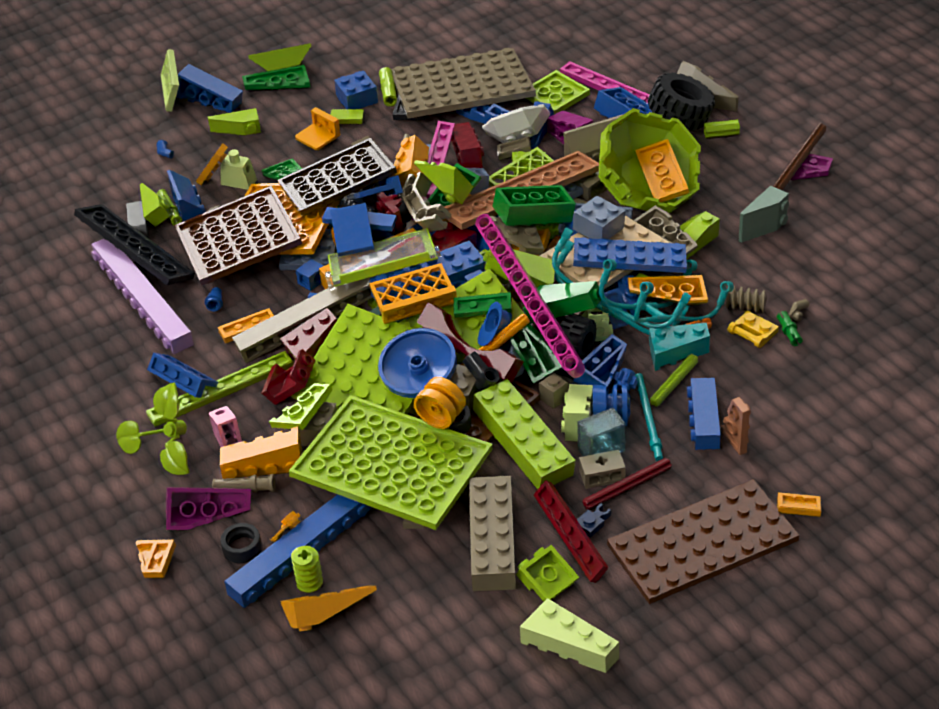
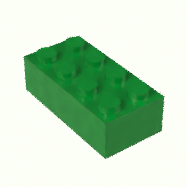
[492,185,576,226]

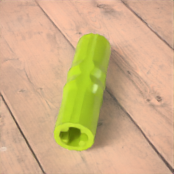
[379,67,397,107]

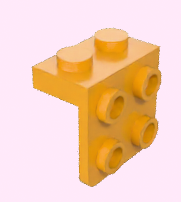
[295,107,341,150]

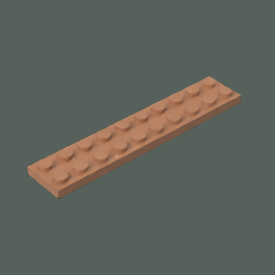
[445,151,599,230]

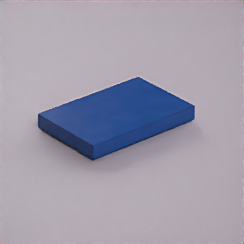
[330,203,374,257]

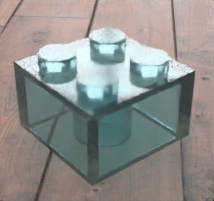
[577,408,625,457]

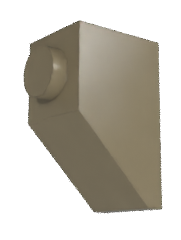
[539,373,577,409]

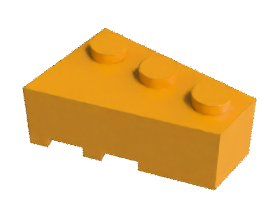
[389,135,429,189]

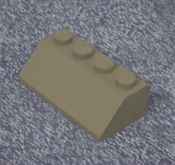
[564,114,623,163]

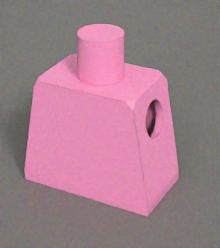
[209,406,242,447]

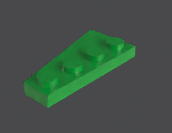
[242,65,310,90]

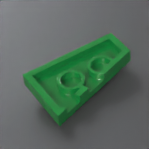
[261,158,302,180]

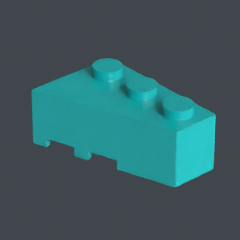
[649,323,710,371]

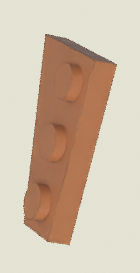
[720,397,751,455]

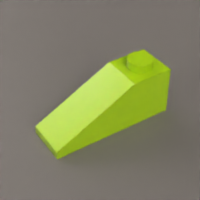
[208,108,261,135]
[140,183,171,227]

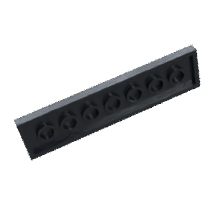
[74,204,195,285]

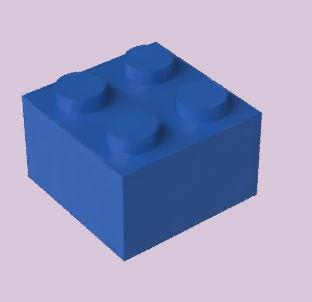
[334,71,378,109]

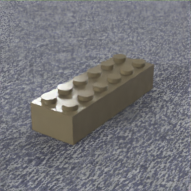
[469,476,516,591]

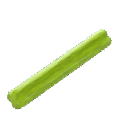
[650,354,698,407]

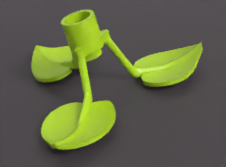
[116,383,190,475]

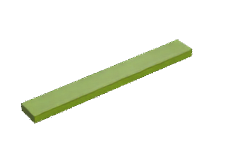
[146,351,294,427]

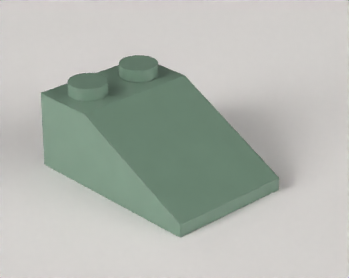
[739,186,789,242]

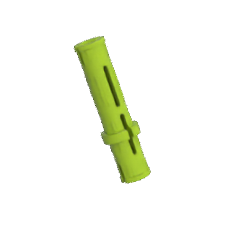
[157,189,182,226]

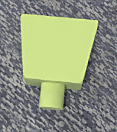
[221,150,257,190]

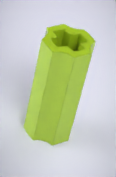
[704,120,740,138]

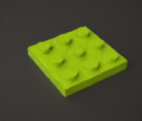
[526,70,590,114]

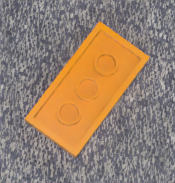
[635,139,689,203]

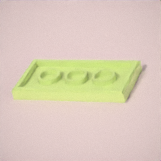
[161,49,179,112]

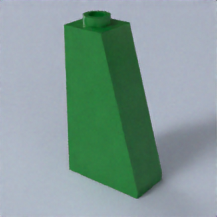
[523,281,601,324]

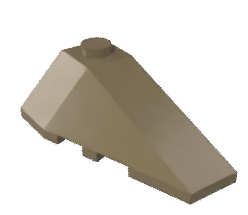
[634,206,698,256]

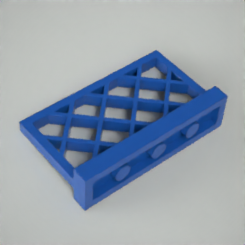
[347,175,403,200]

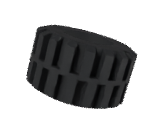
[555,313,597,365]

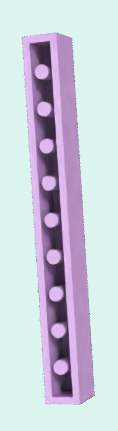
[91,239,194,354]

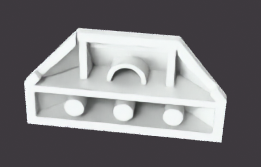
[482,104,550,143]

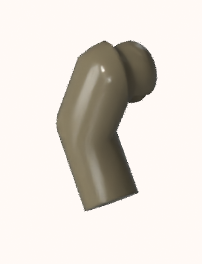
[789,299,809,322]

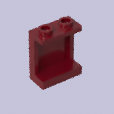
[261,349,316,405]

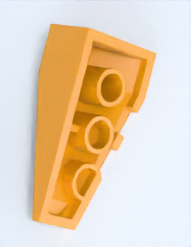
[627,275,708,305]
[281,585,377,631]

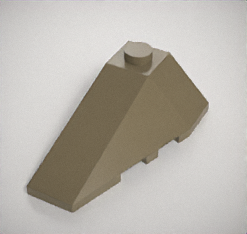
[677,61,739,112]

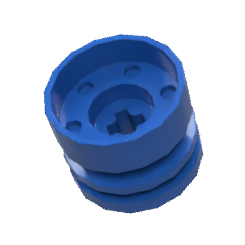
[593,385,630,426]

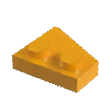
[136,540,176,578]

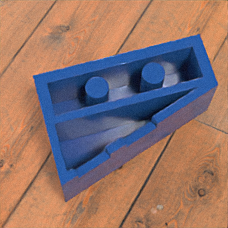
[574,334,627,393]

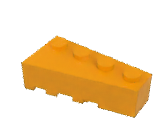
[220,426,303,479]

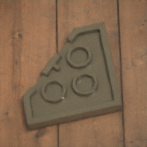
[490,216,544,255]

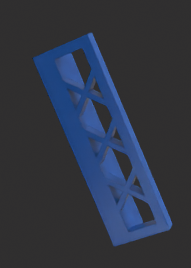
[147,352,218,398]

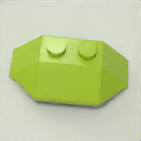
[248,43,311,71]

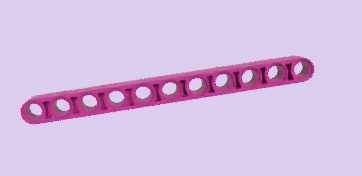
[475,214,585,378]

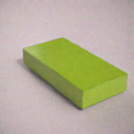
[330,109,364,124]

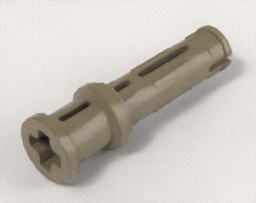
[212,474,276,493]

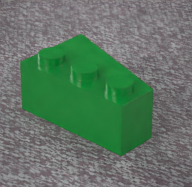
[510,323,564,383]

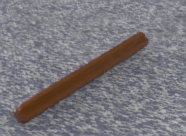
[773,123,827,191]

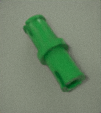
[777,311,803,346]

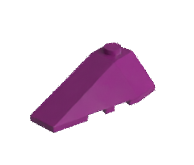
[166,487,251,530]

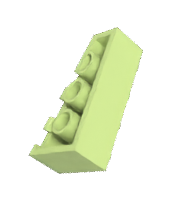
[520,598,619,673]

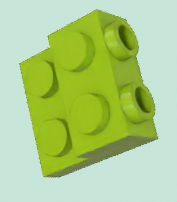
[516,545,579,602]

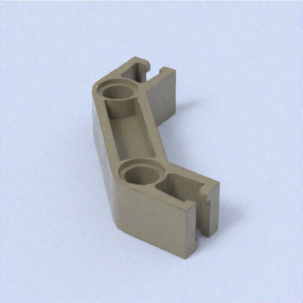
[401,172,452,232]

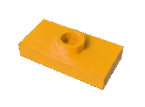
[777,492,821,517]

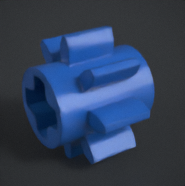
[613,368,638,392]

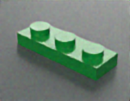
[454,292,512,318]

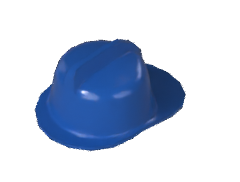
[478,302,512,346]

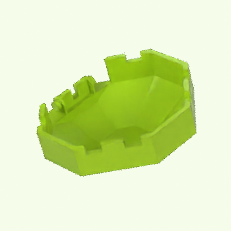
[598,108,701,213]

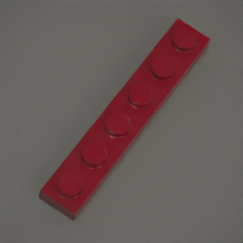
[534,480,609,583]

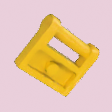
[727,310,779,348]

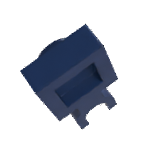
[577,503,611,538]

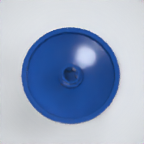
[378,328,457,398]

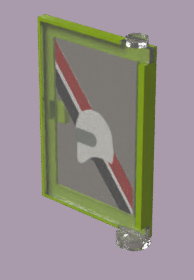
[325,228,441,290]

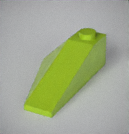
[414,160,473,204]
[680,211,720,259]

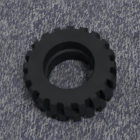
[648,72,715,131]

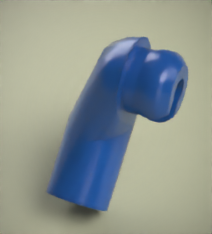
[156,140,174,159]

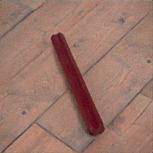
[582,458,672,510]

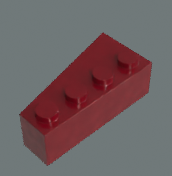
[451,122,484,168]

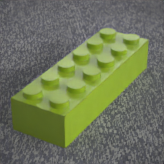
[473,379,575,490]

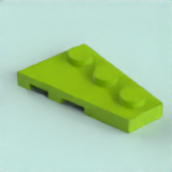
[269,383,333,430]

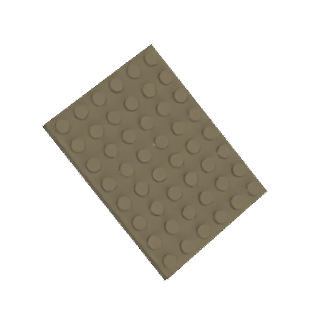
[391,48,536,118]

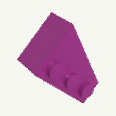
[547,110,593,144]

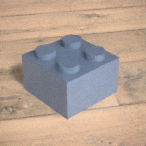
[573,196,626,239]

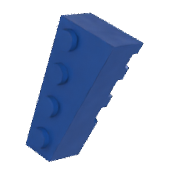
[177,64,243,113]

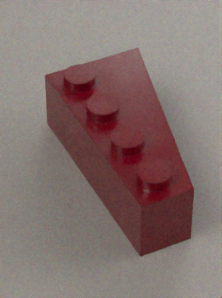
[412,222,477,255]

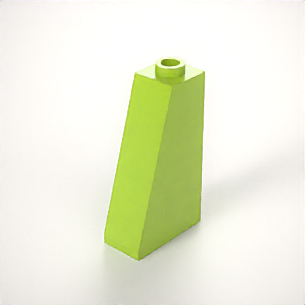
[483,248,555,288]

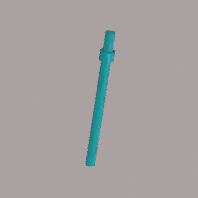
[635,373,663,461]

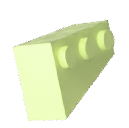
[561,384,593,442]

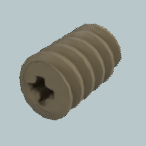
[726,285,767,314]

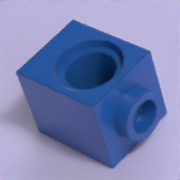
[296,259,323,291]

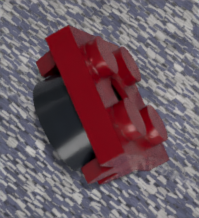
[376,192,411,235]

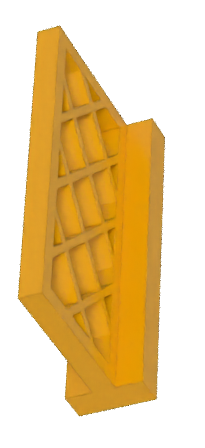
[369,263,457,324]

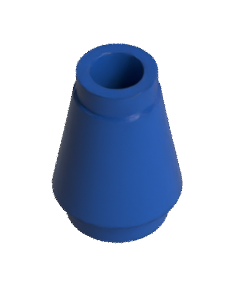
[204,287,223,312]

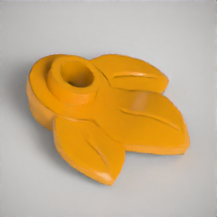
[270,511,301,542]

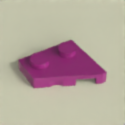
[791,154,833,180]

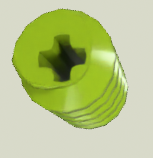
[291,546,323,593]

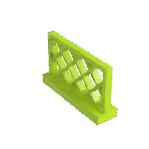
[489,147,554,187]

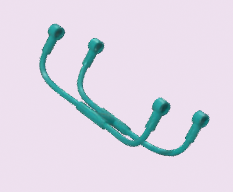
[552,227,691,335]
[599,259,734,323]

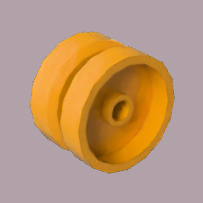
[413,377,466,429]

